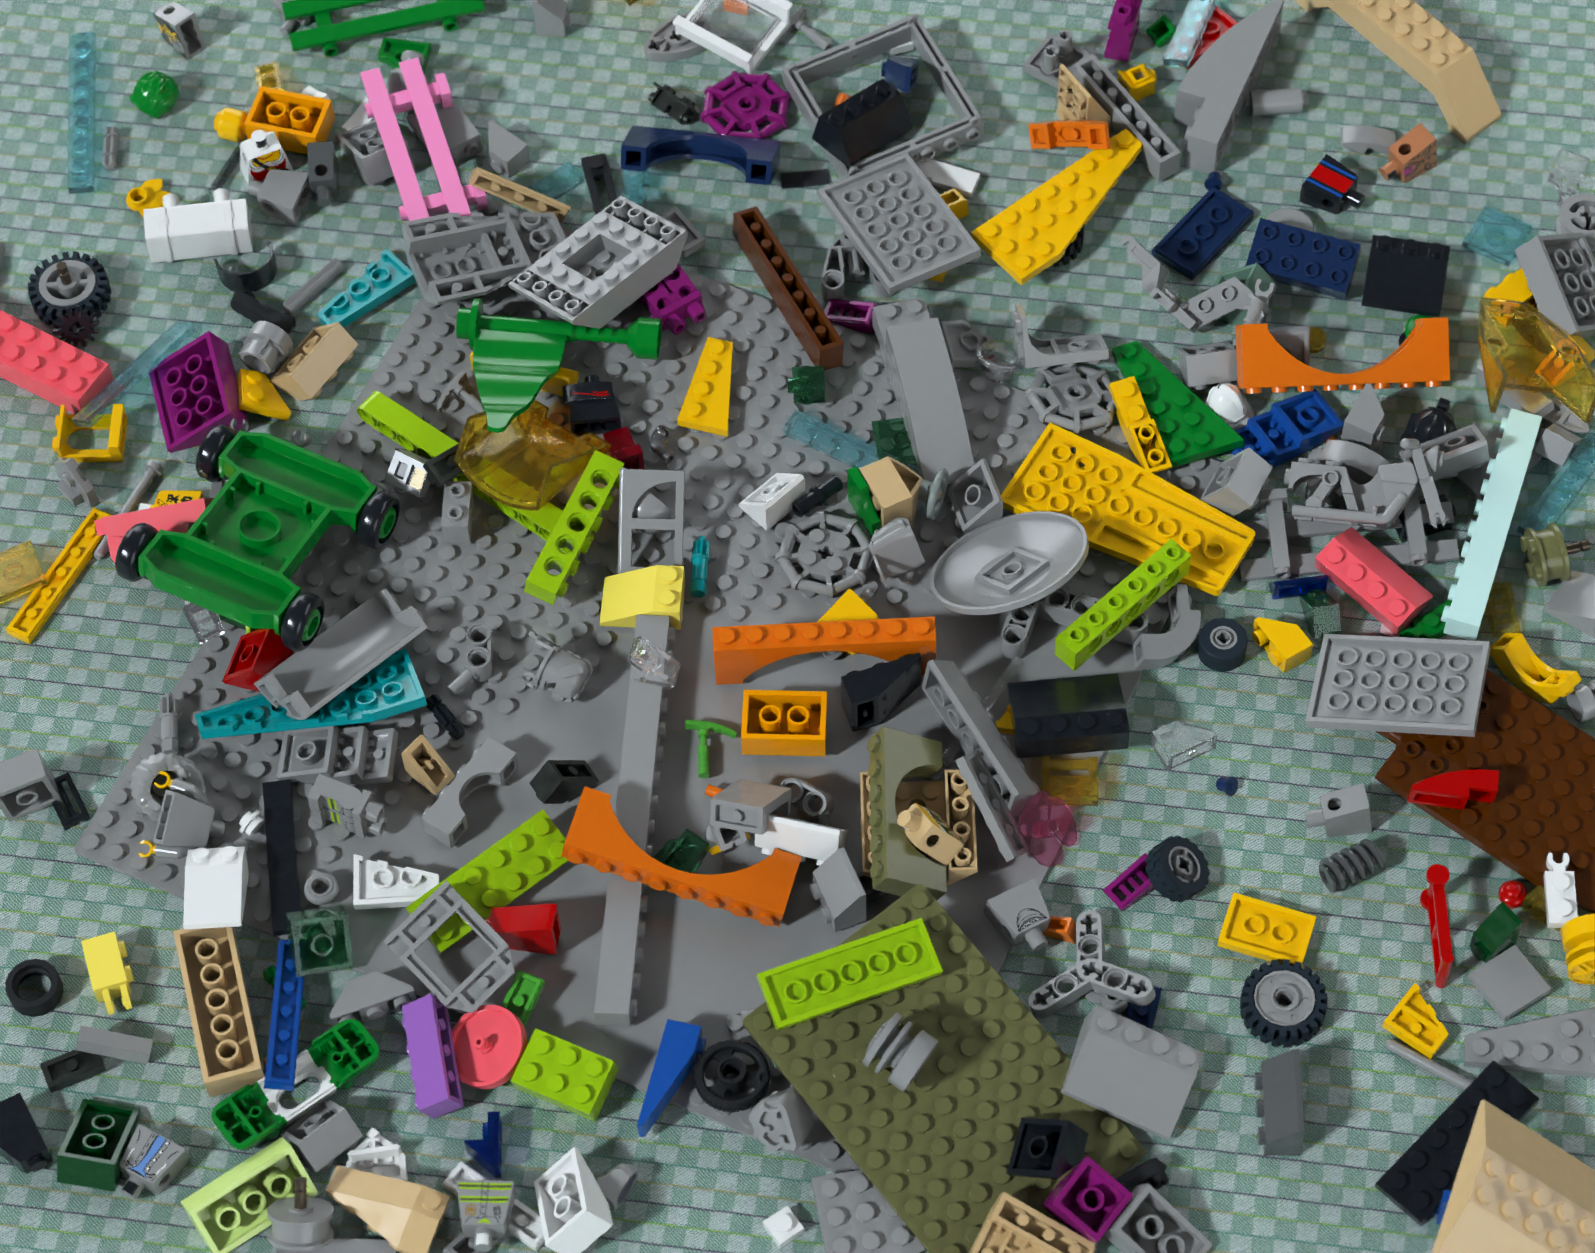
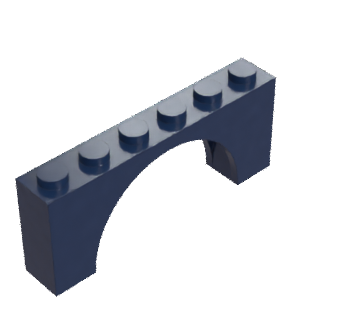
[620,125,781,185]

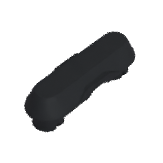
[230,290,296,334]
[1115,1157,1169,1189]

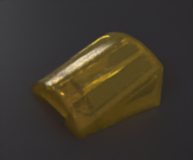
[454,400,611,510]

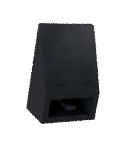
[841,653,921,732]

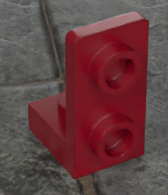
[603,427,645,469]

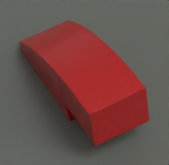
[1407,769,1499,810]

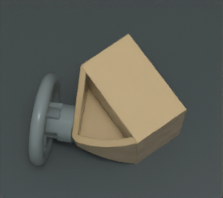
[859,456,949,527]

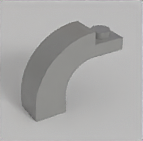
[1308,440,1391,485]
[1133,584,1201,670]

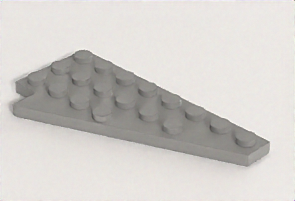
[811,1170,927,1253]

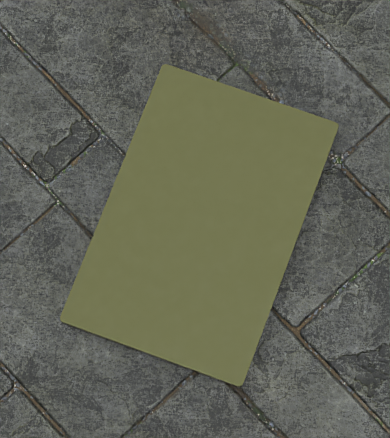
[743,884,1146,1253]

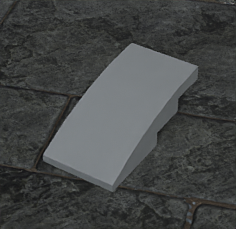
[277,726,399,784]

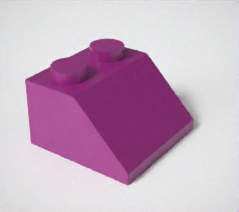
[1042,1156,1133,1243]

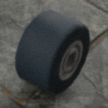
[1197,618,1248,672]

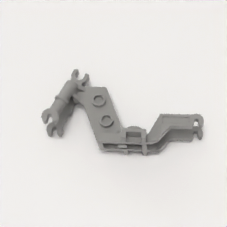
[1120,236,1276,347]

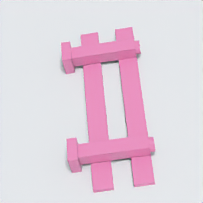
[360,57,488,222]

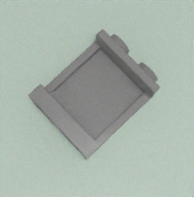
[407,98,482,164]
[710,779,791,835]

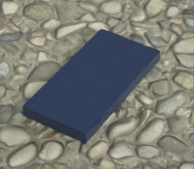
[1151,187,1254,281]

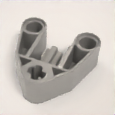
[821,232,895,303]

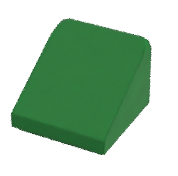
[1145,14,1183,48]

